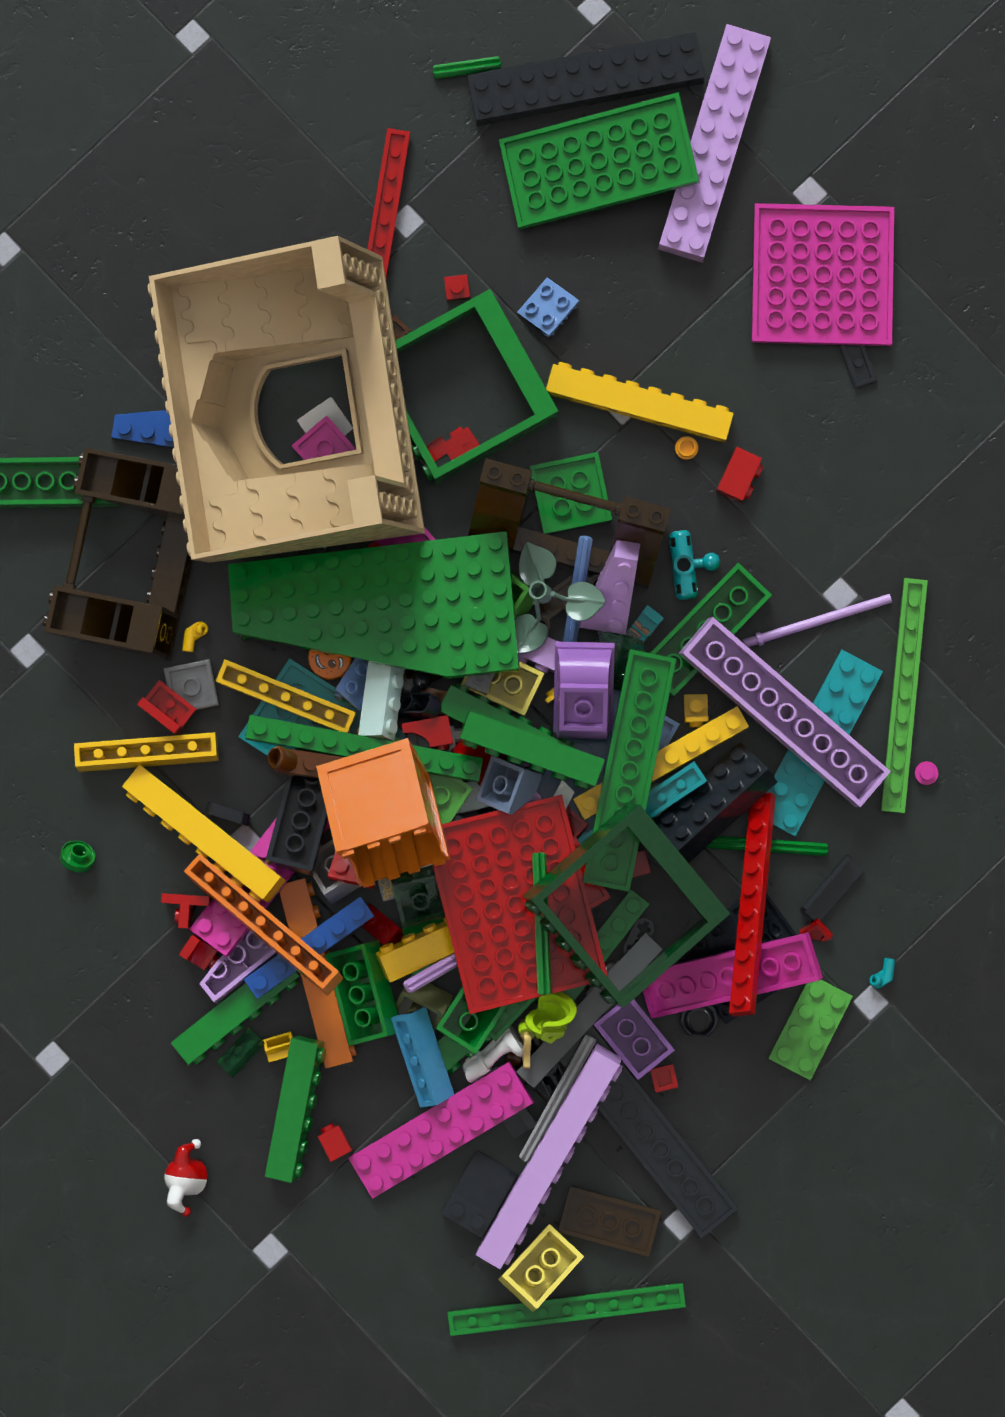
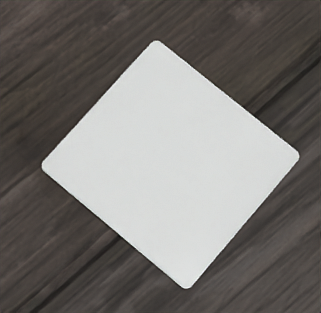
[297,397,353,436]

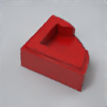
[799,918,833,942]

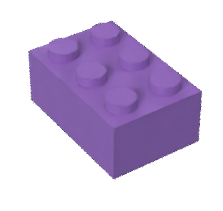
[593,999,675,1080]

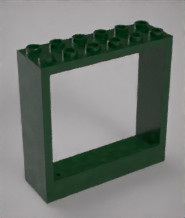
[522,802,730,1008]

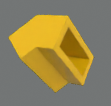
[263,1031,293,1062]

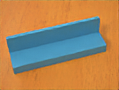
[391,1007,454,1107]

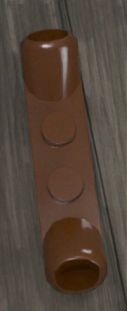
[267,746,345,779]

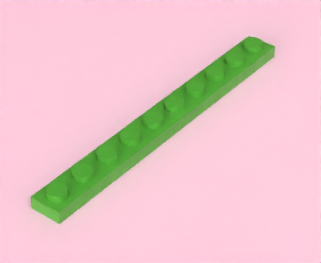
[881,578,928,813]

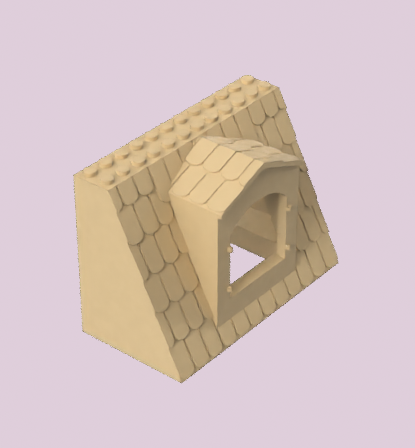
[148,236,425,563]

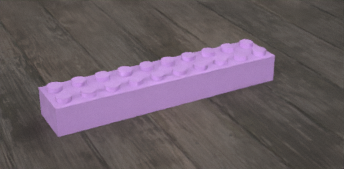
[658,24,771,263]
[678,617,891,807]
[476,1044,623,1269]

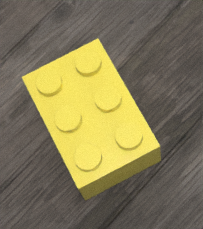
[461,661,545,717]
[498,1224,584,1312]

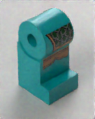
[622,605,664,650]

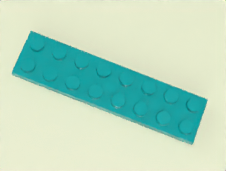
[766,650,883,837]

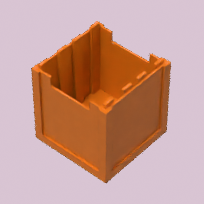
[316,738,450,888]

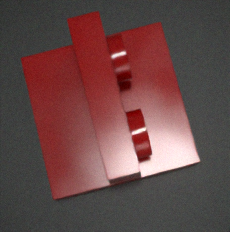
[137,680,197,735]
[161,893,212,929]

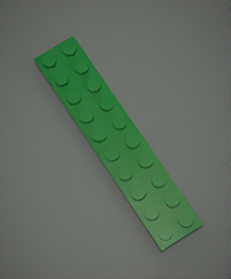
[583,649,676,892]

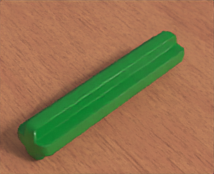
[433,56,501,79]

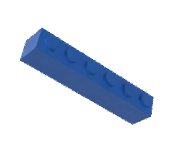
[244,897,375,999]

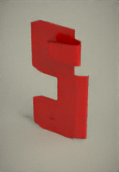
[413,426,480,465]

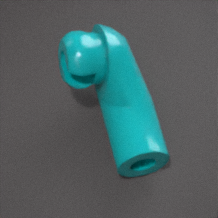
[869,958,896,989]

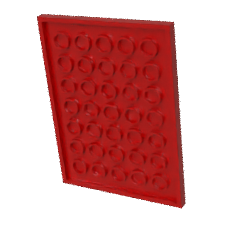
[432,795,608,1014]

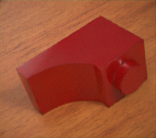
[401,715,453,751]
[179,935,220,970]

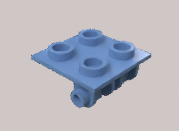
[517,278,580,338]
[334,658,368,713]

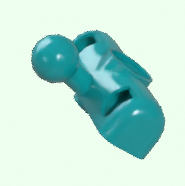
[669,530,720,600]

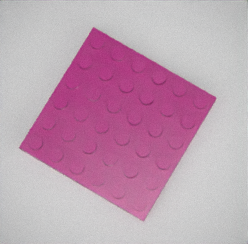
[752,203,894,346]

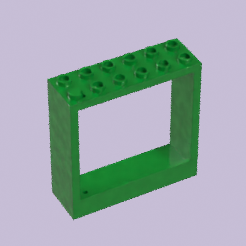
[395,289,559,485]

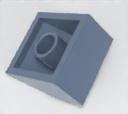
[476,756,543,815]

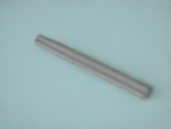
[519,1035,596,1162]

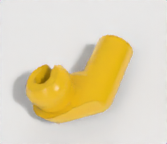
[182,622,208,652]

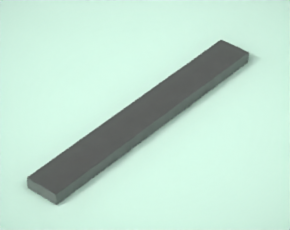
[517,933,662,1088]

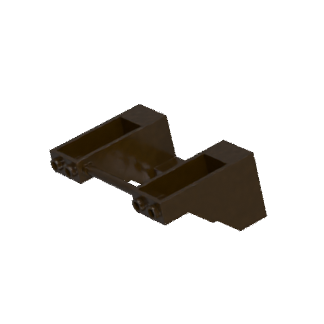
[43,447,192,661]
[468,458,671,589]

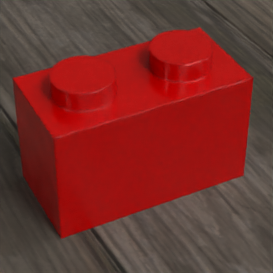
[716,447,764,503]

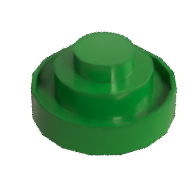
[60,840,95,873]

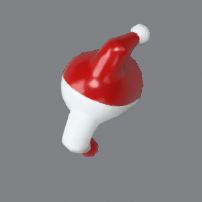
[164,1139,207,1217]

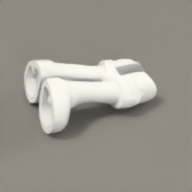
[462,1025,523,1083]

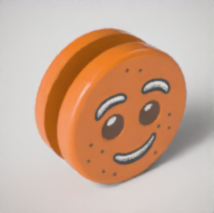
[308,650,352,680]

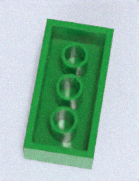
[325,940,398,1046]

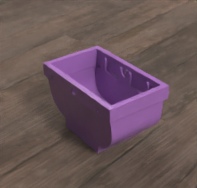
[553,642,615,740]

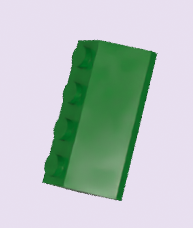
[435,986,507,1054]

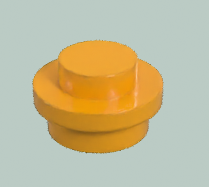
[675,436,698,460]

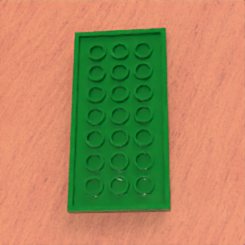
[499,92,700,229]

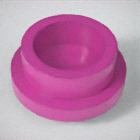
[915,761,938,785]

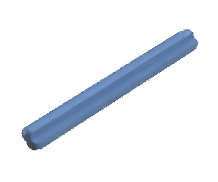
[563,536,593,642]

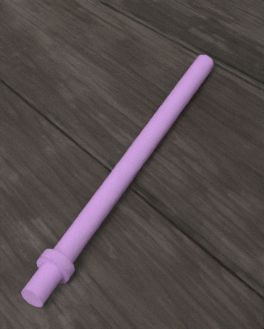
[742,594,892,647]

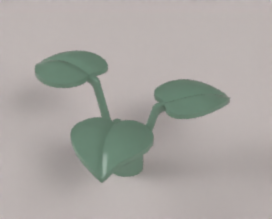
[515,542,605,654]

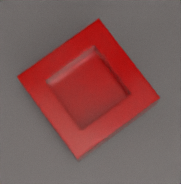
[444,274,470,301]
[650,1064,678,1093]

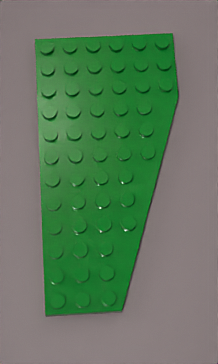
[228,531,520,679]

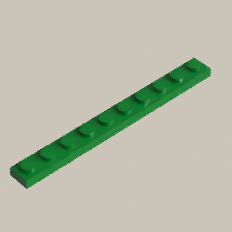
[245,715,483,783]
[448,1283,686,1336]

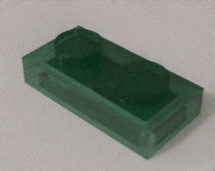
[217,1027,265,1078]

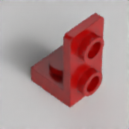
[361,904,403,945]

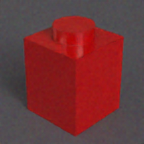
[318,1123,353,1161]

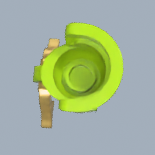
[518,991,577,1069]

